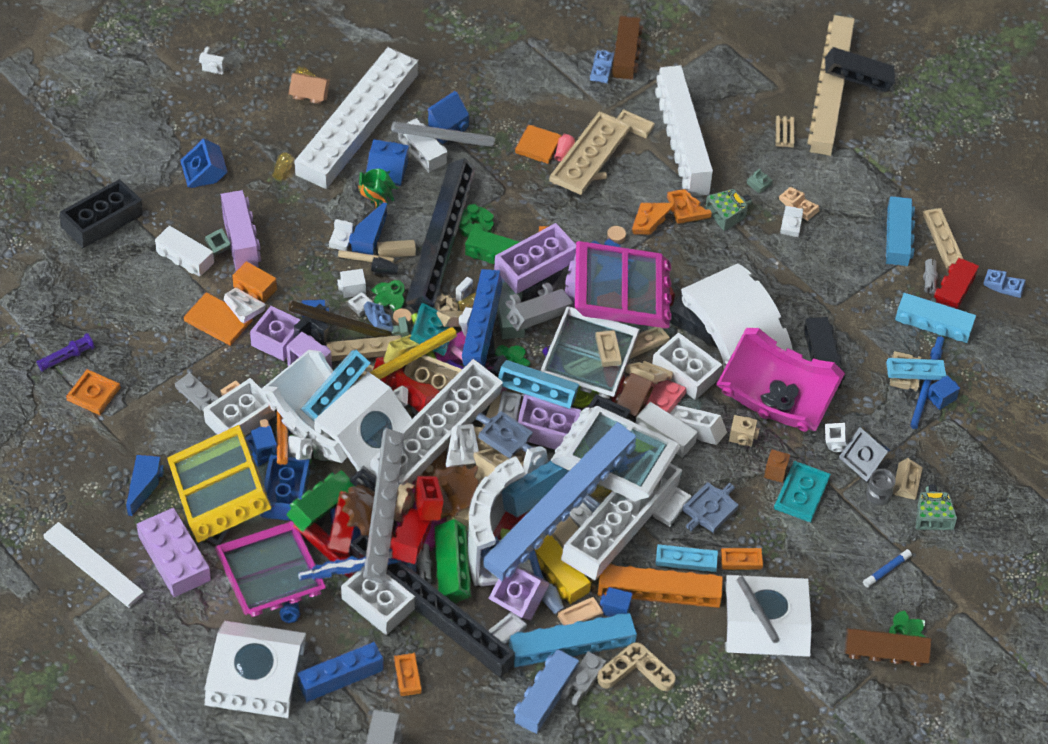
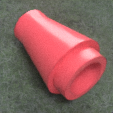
[554,134,575,162]

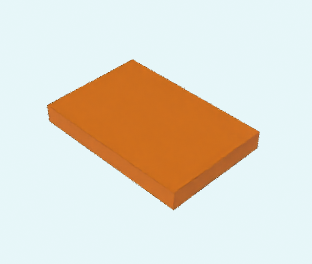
[184,292,253,346]

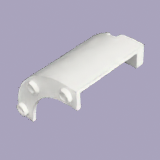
[681,264,793,369]
[260,350,389,463]
[468,456,525,586]

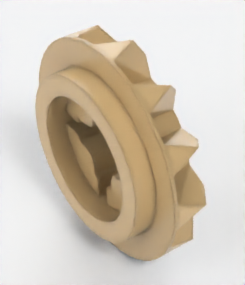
[434,293,458,311]

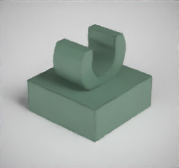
[747,169,773,194]
[392,316,412,338]

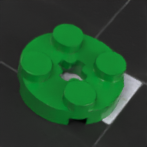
[458,204,493,238]

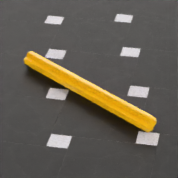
[359,327,457,380]

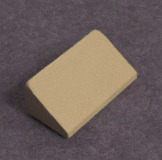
[377,240,416,258]
[436,311,464,327]
[893,458,923,500]

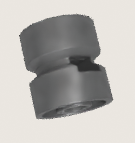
[866,469,896,505]

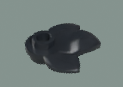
[760,380,799,413]

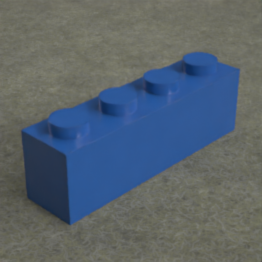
[297,642,383,702]

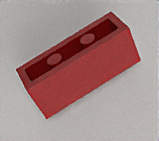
[933,257,979,309]
[390,508,432,564]

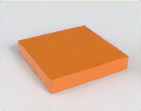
[515,125,562,164]
[66,369,121,415]

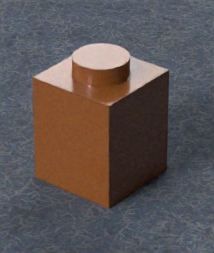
[764,449,790,483]

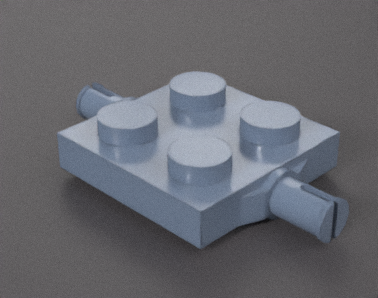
[476,411,533,459]
[682,482,739,533]

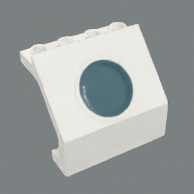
[315,372,412,486]
[724,575,811,656]
[205,621,306,718]

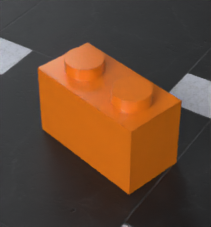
[232,261,277,303]

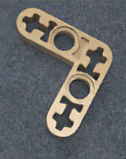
[597,643,675,691]

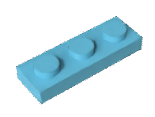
[886,358,946,380]
[656,544,718,572]

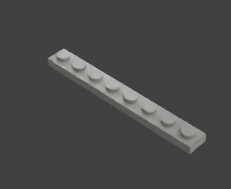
[363,428,405,584]

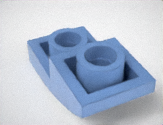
[590,50,614,83]
[984,269,1025,298]
[363,301,393,332]

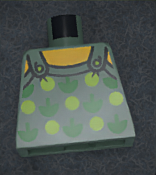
[705,189,752,231]
[916,485,957,530]

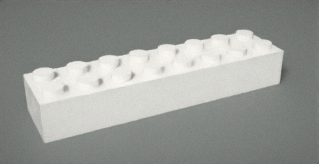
[655,66,713,197]
[370,359,503,489]
[561,451,682,580]

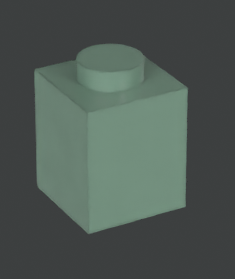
[205,228,231,256]

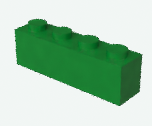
[465,227,520,264]
[286,470,355,532]
[434,519,471,604]

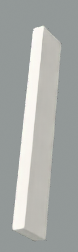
[44,522,144,608]

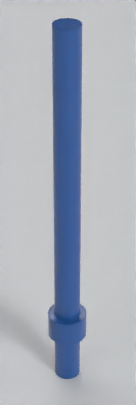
[910,336,944,429]

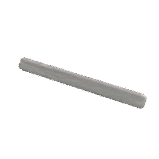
[391,122,495,147]

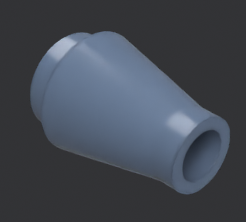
[541,584,565,615]

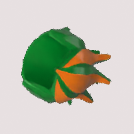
[358,168,399,208]

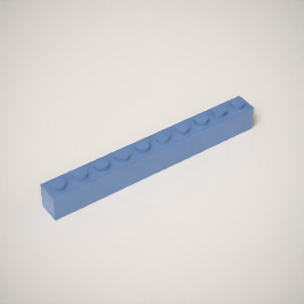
[484,422,636,581]

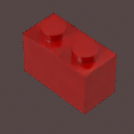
[414,476,443,521]

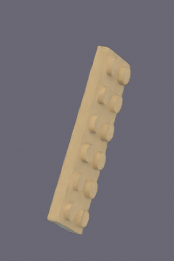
[549,111,631,195]

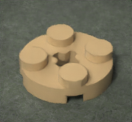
[393,483,416,523]

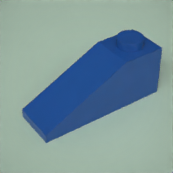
[349,202,387,255]
[126,455,164,516]

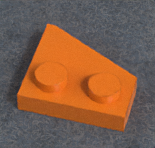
[667,189,712,224]
[632,203,675,235]

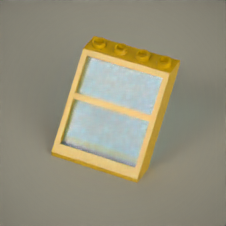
[167,424,272,542]

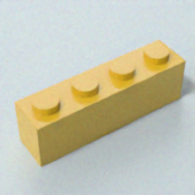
[535,535,590,604]

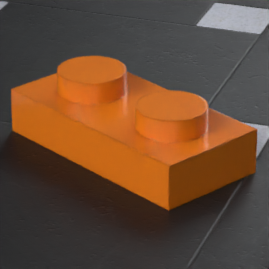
[721,548,763,570]
[394,653,421,696]

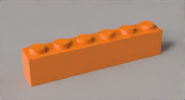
[598,564,722,608]

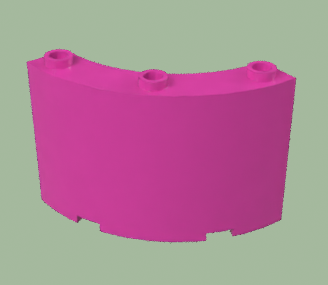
[716,328,845,432]

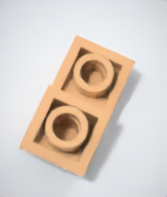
[779,187,819,221]

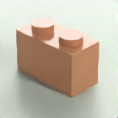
[289,73,330,104]

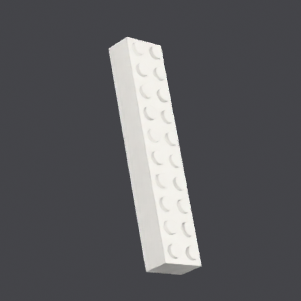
[295,48,418,189]

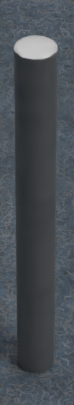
[737,576,780,644]

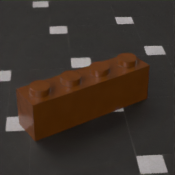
[612,16,643,80]
[844,628,931,666]

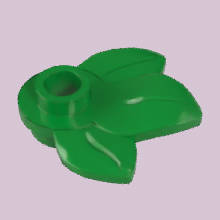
[372,280,405,312]
[496,345,531,367]
[889,611,925,637]

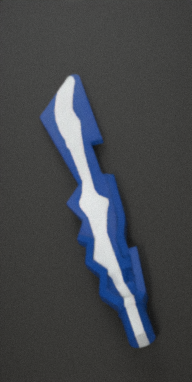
[298,549,402,581]

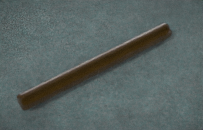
[288,301,391,338]

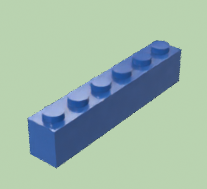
[462,269,503,368]

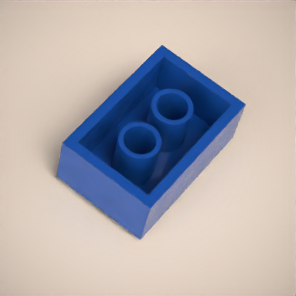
[261,455,310,521]

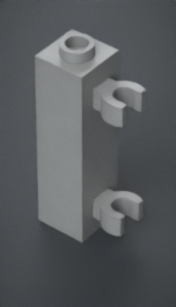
[506,283,573,331]

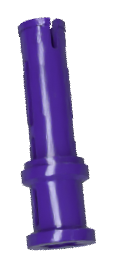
[36,333,95,372]

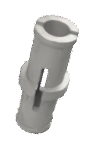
[923,259,938,294]
[416,544,433,584]

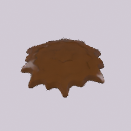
[434,465,479,519]
[339,485,398,540]

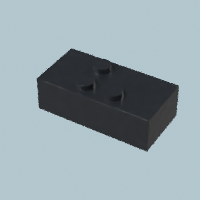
[60,179,143,248]

